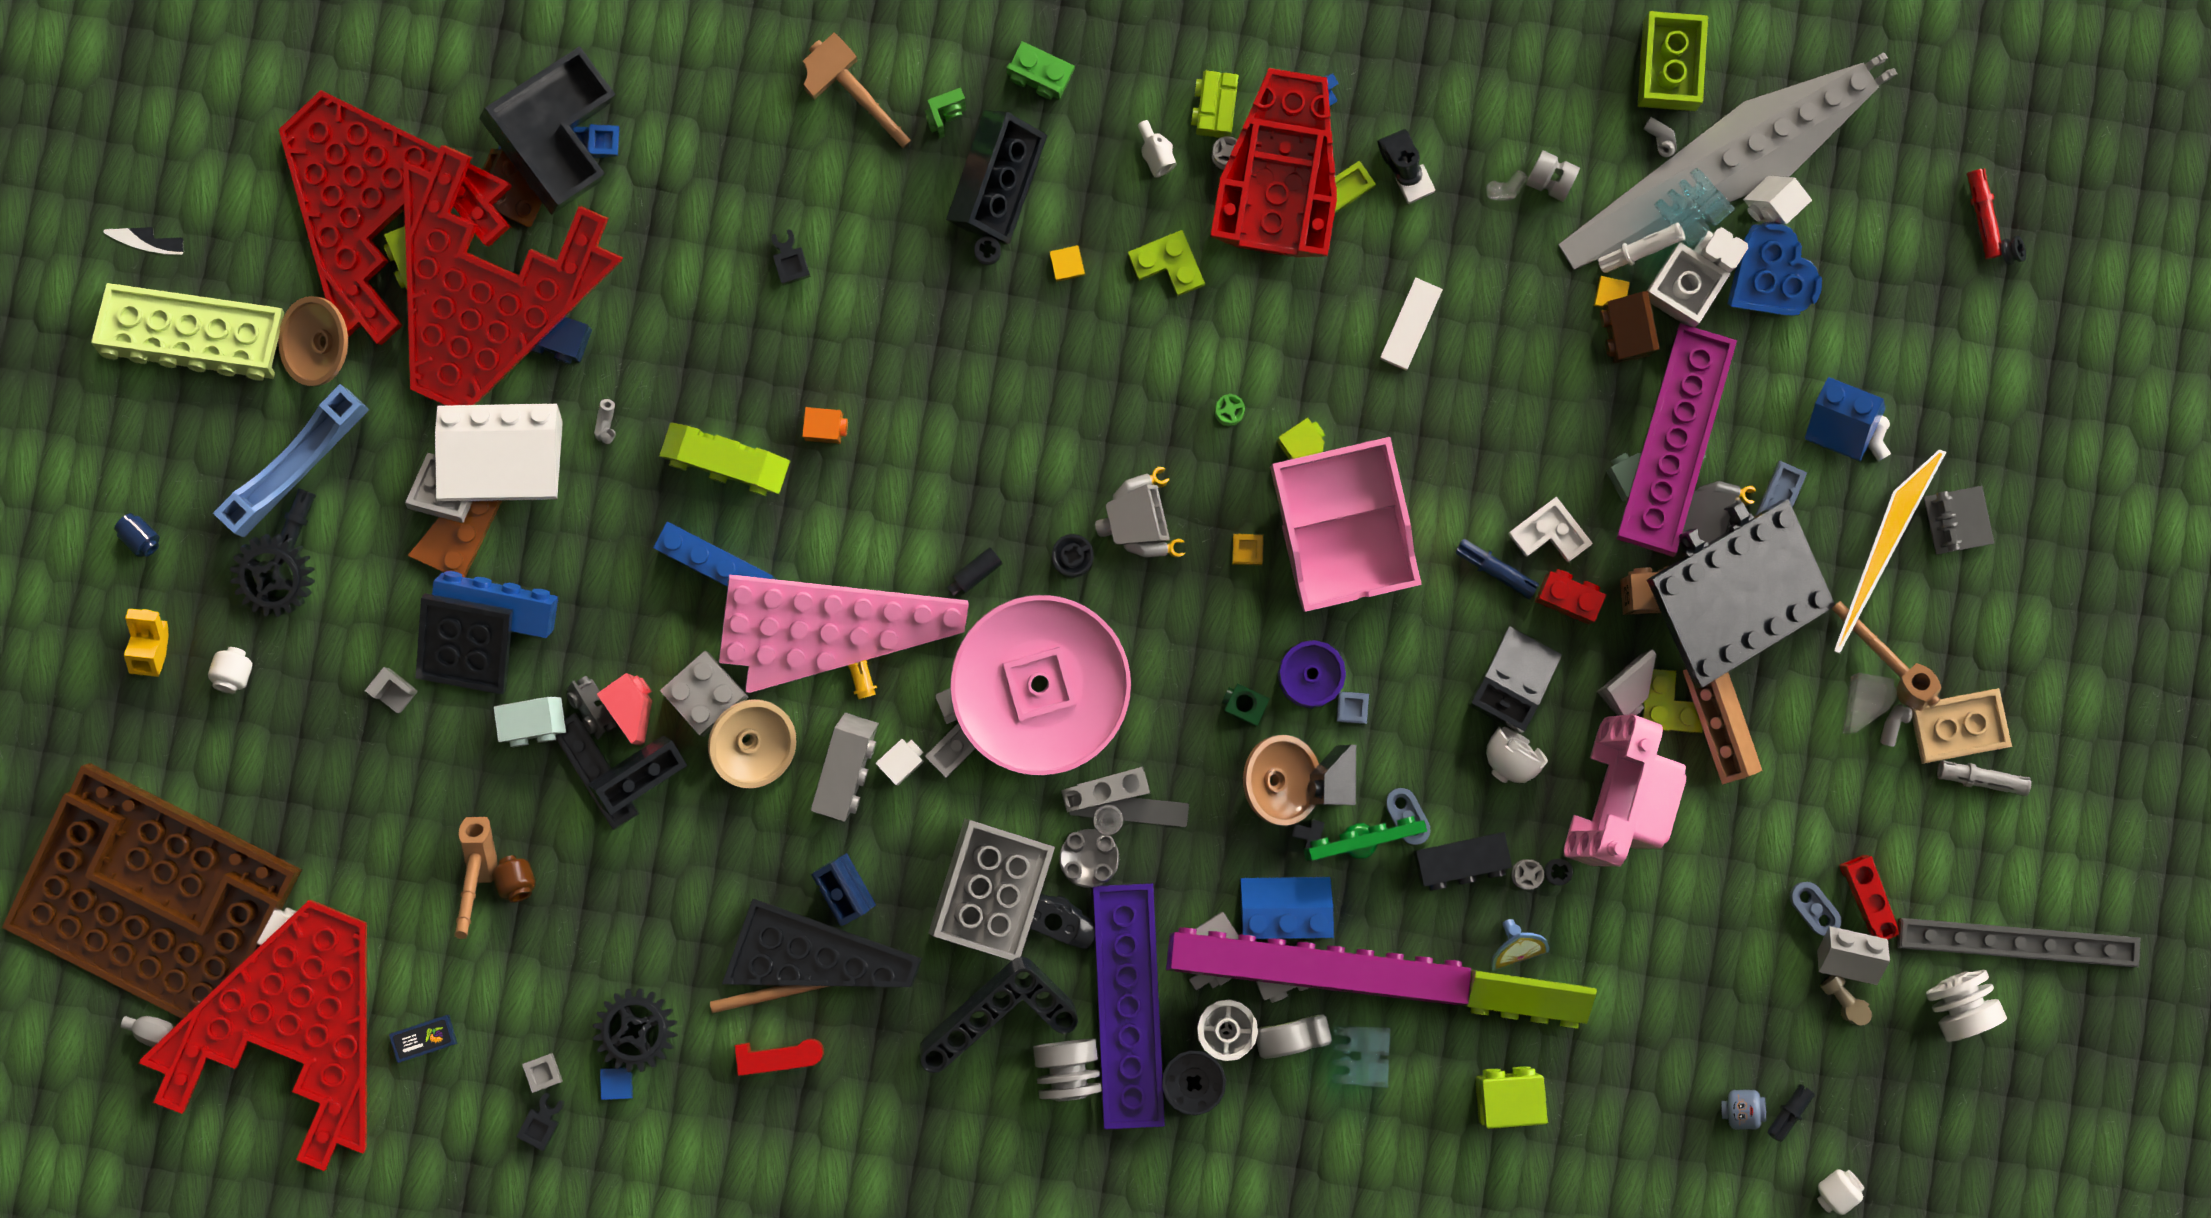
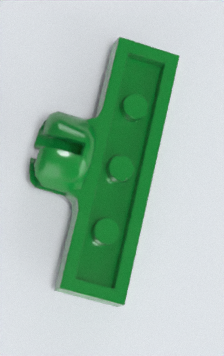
[1303,816,1427,861]

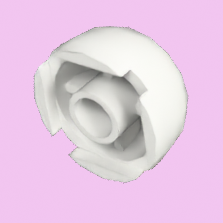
[1486,727,1548,783]
[1197,999,1258,1061]

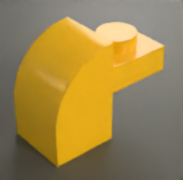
[124,609,169,677]

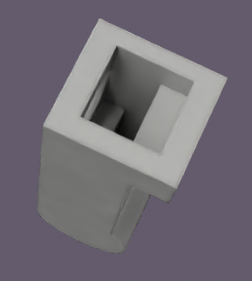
[1061,767,1151,812]

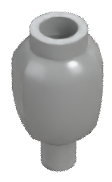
[121,1016,173,1047]

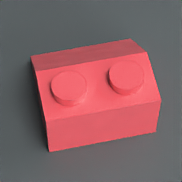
[597,673,652,746]

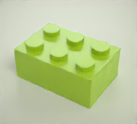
[1638,11,1708,111]

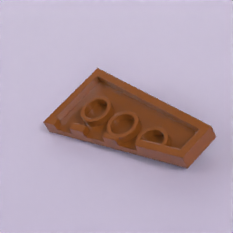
[408,500,502,578]

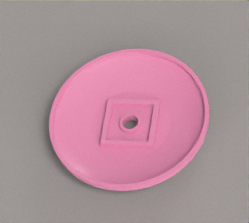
[950,595,1131,775]

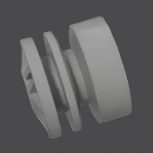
[1033,1039,1102,1101]

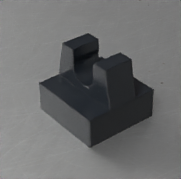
[1291,819,1325,849]

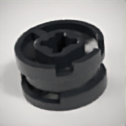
[1052,534,1094,578]

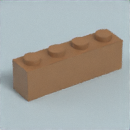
[1683,669,1763,785]

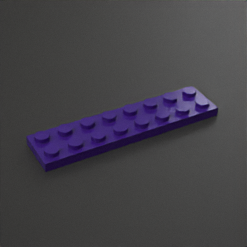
[1093,883,1165,1129]

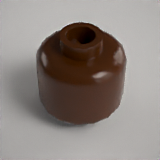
[492,855,536,903]

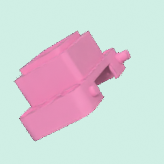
[1564,714,1686,866]

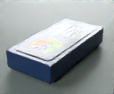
[389,1015,458,1063]

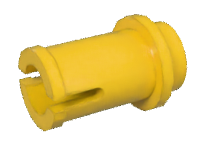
[848,660,877,699]

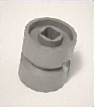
[1526,150,1580,202]

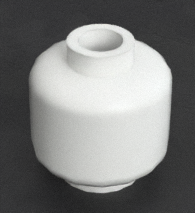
[208,647,252,693]
[1817,1169,1864,1215]

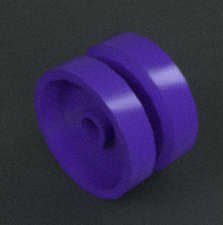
[1277,640,1346,708]

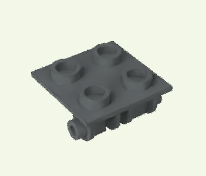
[1923,486,1994,555]

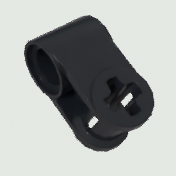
[1377,129,1423,186]

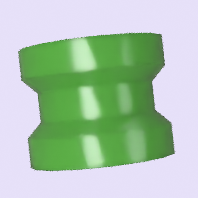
[1214,394,1245,427]

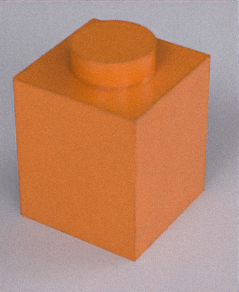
[802,407,848,444]

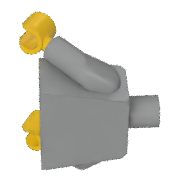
[1095,467,1185,557]

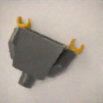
[1682,481,1756,543]

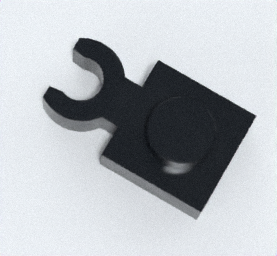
[771,229,811,286]
[517,1092,564,1151]

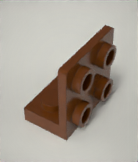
[482,149,542,227]

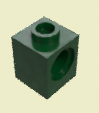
[1221,683,1270,727]

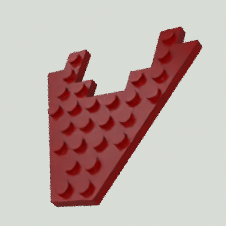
[278,90,513,345]
[403,145,623,406]
[139,899,367,1171]

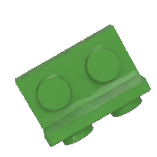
[1006,41,1075,100]
[924,88,966,138]

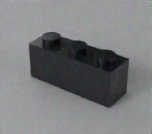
[587,735,687,815]
[1413,832,1513,891]

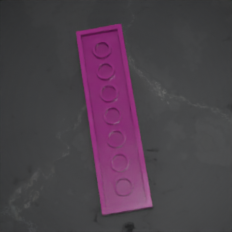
[1616,323,1737,557]

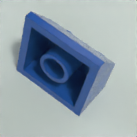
[1805,377,1886,461]

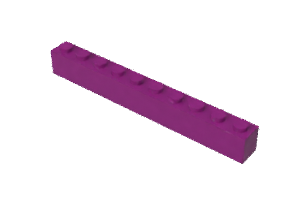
[1166,927,1471,1006]

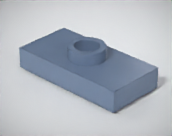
[1755,461,1807,515]

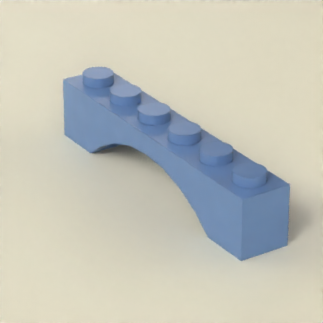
[213,384,369,537]

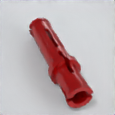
[1966,168,2002,259]

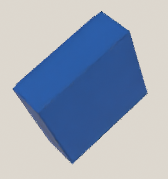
[600,1068,633,1100]

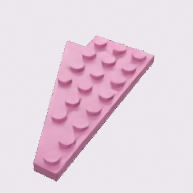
[719,574,969,693]

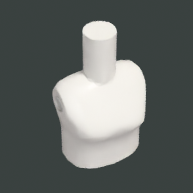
[1137,120,1177,177]

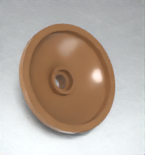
[278,296,348,386]
[1243,735,1319,825]

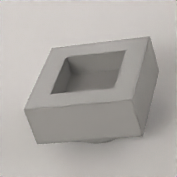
[522,1053,563,1093]

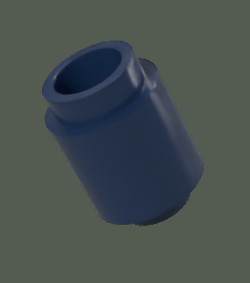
[114,513,160,557]

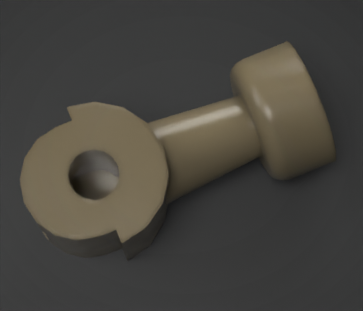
[1820,975,1872,1026]

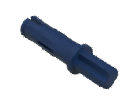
[1456,539,1539,599]

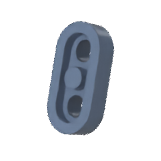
[1385,788,1430,845]
[1790,882,1841,936]

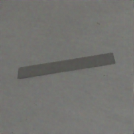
[1069,798,1189,827]

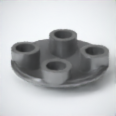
[1060,829,1119,888]

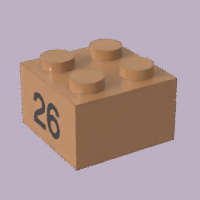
[1620,566,1669,615]

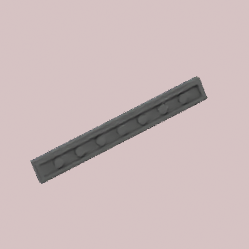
[1897,918,2141,968]

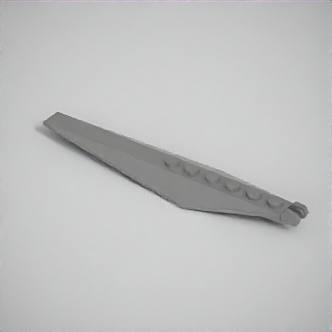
[1559,53,1898,270]

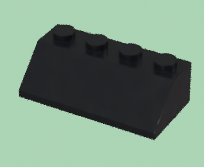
[946,110,1047,244]

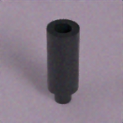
[947,547,1003,596]

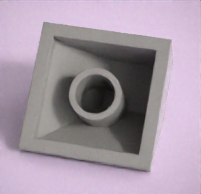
[1597,649,1656,716]

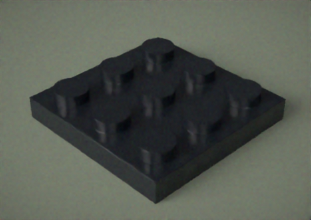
[415,593,513,694]

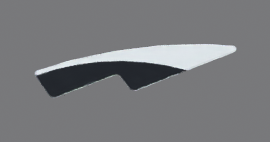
[103,227,183,255]

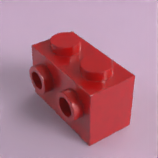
[1535,569,1606,625]

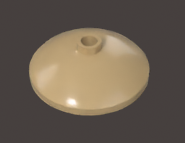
[708,700,796,788]

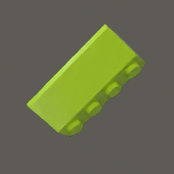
[1464,970,1597,1028]

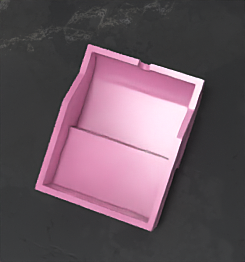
[1270,437,1422,612]

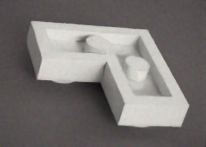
[1508,497,1593,563]

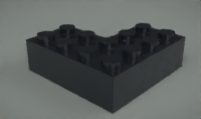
[479,46,616,215]

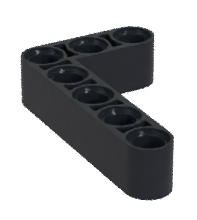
[919,957,1078,1073]

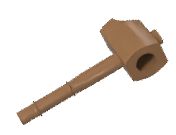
[803,33,911,148]
[1832,601,1942,711]
[455,817,498,939]

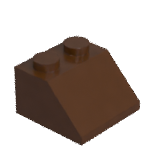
[1600,291,1659,363]

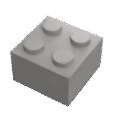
[660,651,748,737]

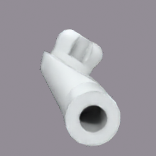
[1868,416,1891,462]

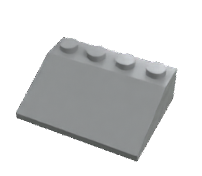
[928,819,1055,960]

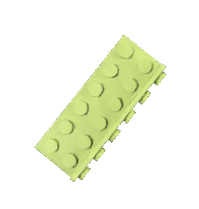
[91,283,284,381]

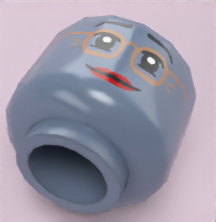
[1722,1090,1766,1130]

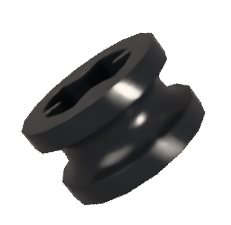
[974,236,1001,265]
[2001,236,2026,265]
[1544,859,1573,885]

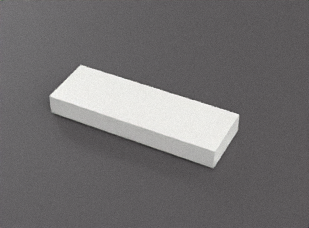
[1380,278,1443,371]

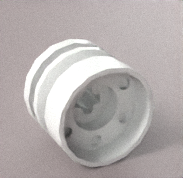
[1926,970,2007,1042]

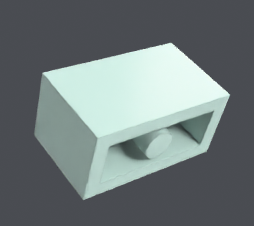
[494,697,566,747]

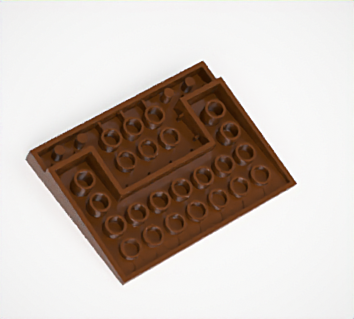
[2,763,302,1019]

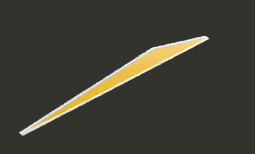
[1834,449,1946,653]

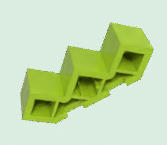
[659,422,790,496]

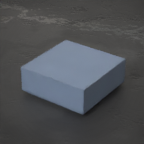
[1336,692,1369,724]

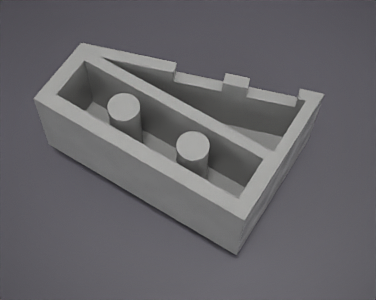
[811,713,879,821]

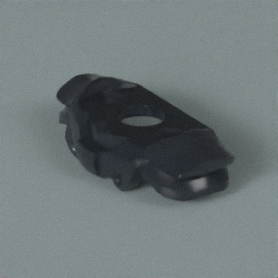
[1030,894,1095,949]

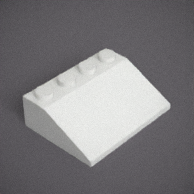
[435,404,563,501]

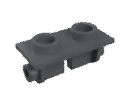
[566,676,618,740]

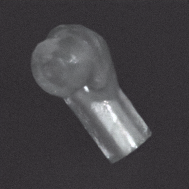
[1486,170,1528,201]

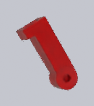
[1839,855,1899,939]
[735,1038,824,1076]

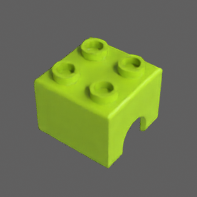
[1475,1066,1548,1129]

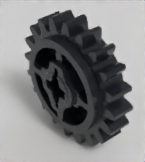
[230,534,315,617]
[593,988,678,1072]

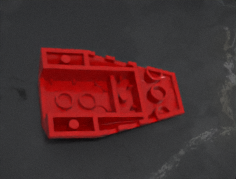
[1210,68,1337,257]

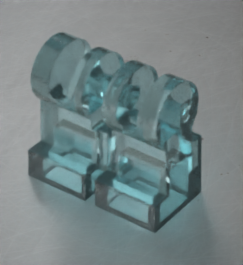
[1654,168,1735,247]
[1332,1026,1390,1088]

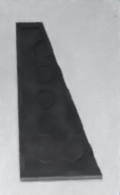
[722,898,922,987]

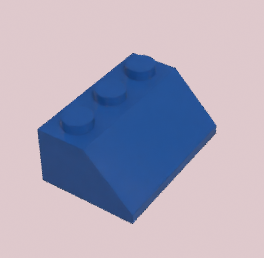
[1240,877,1334,939]

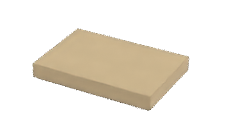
[1910,688,2012,764]

